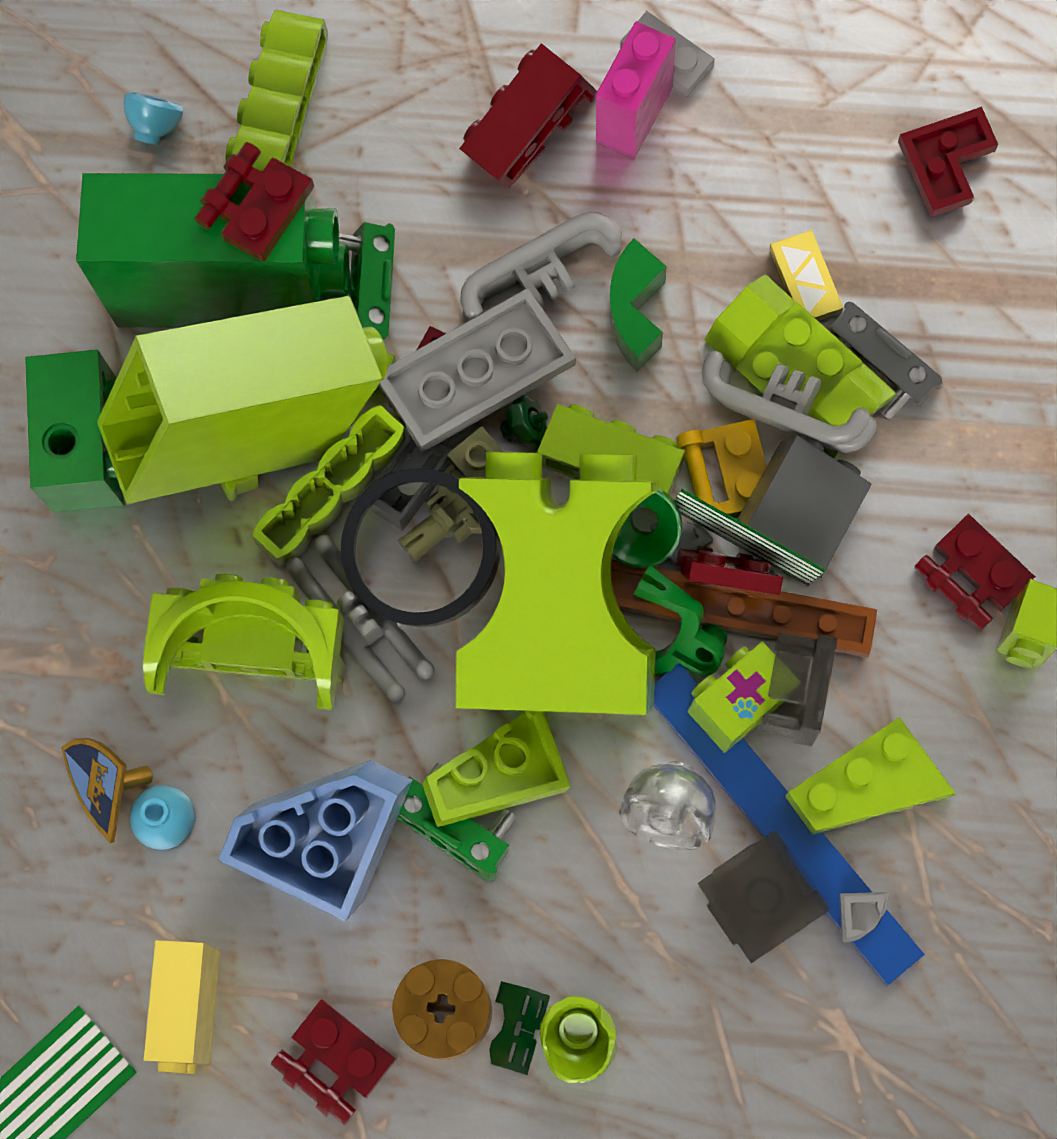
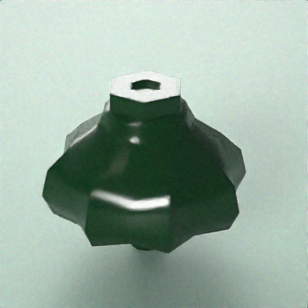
[500,395,548,450]

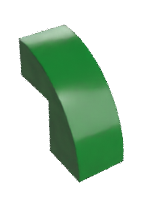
[610,238,667,372]

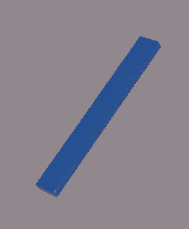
[653,664,925,986]

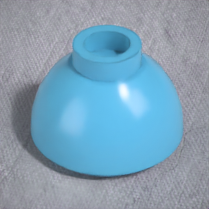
[123,92,184,144]
[129,785,195,850]

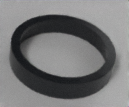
[341,468,500,627]

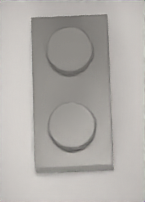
[620,10,715,97]

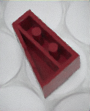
[459,43,597,188]

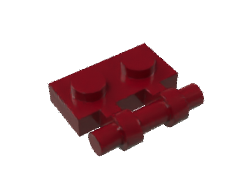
[194,142,315,263]
[914,513,1036,631]
[677,546,783,595]
[270,999,397,1125]

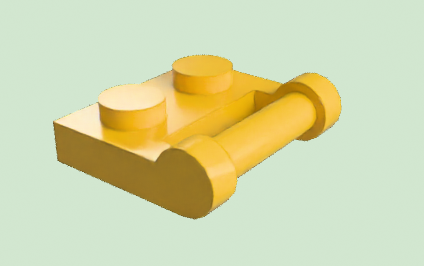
[676,419,767,517]

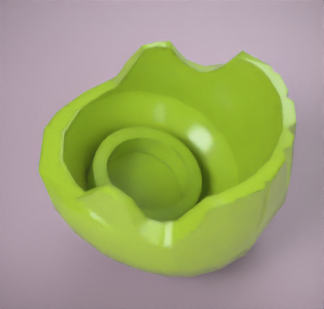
[539,996,617,1083]

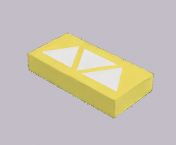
[769,230,843,321]

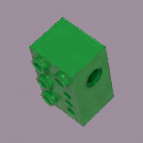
[25,349,124,513]

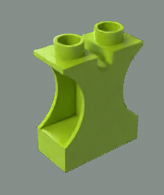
[455,452,659,715]

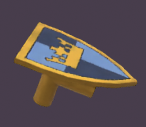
[61,738,153,843]

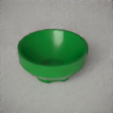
[612,488,682,568]

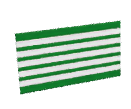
[674,489,826,586]
[0,1005,137,1139]

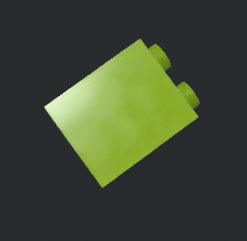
[97,296,388,504]

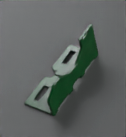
[489,981,550,1075]

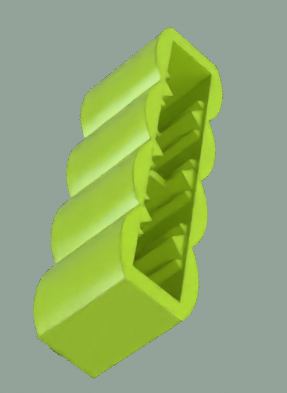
[225,10,328,172]
[253,405,405,568]

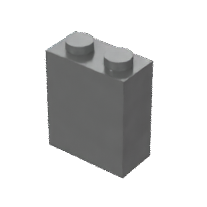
[737,435,872,579]

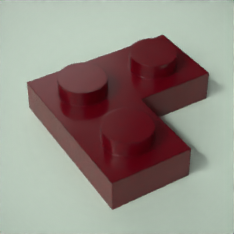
[898,106,998,218]

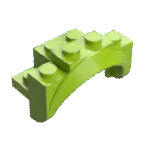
[143,574,345,710]

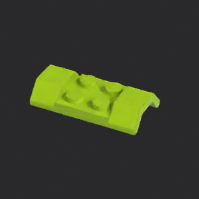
[704,274,897,459]

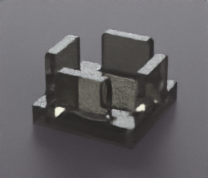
[759,632,838,746]
[697,830,831,963]

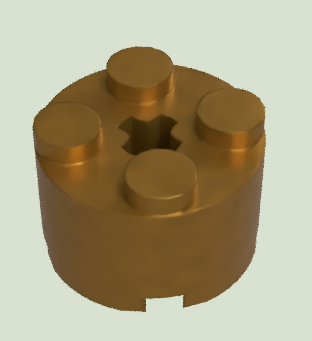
[392,959,492,1060]

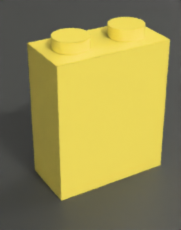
[144,940,220,1074]

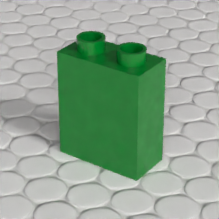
[76,173,350,328]

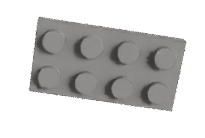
[378,288,576,453]

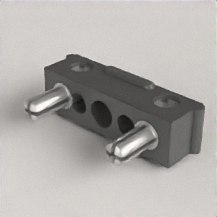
[830,301,943,420]

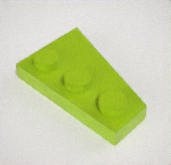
[422,711,571,827]
[785,717,956,835]

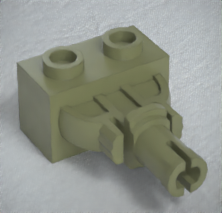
[397,426,504,563]

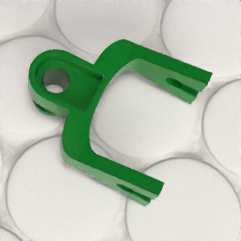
[633,565,728,675]

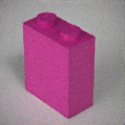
[596,21,676,159]

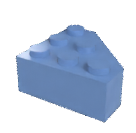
[218,760,413,921]

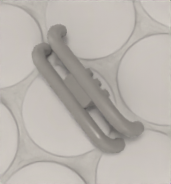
[460,212,622,323]
[702,350,878,453]
[286,535,435,703]

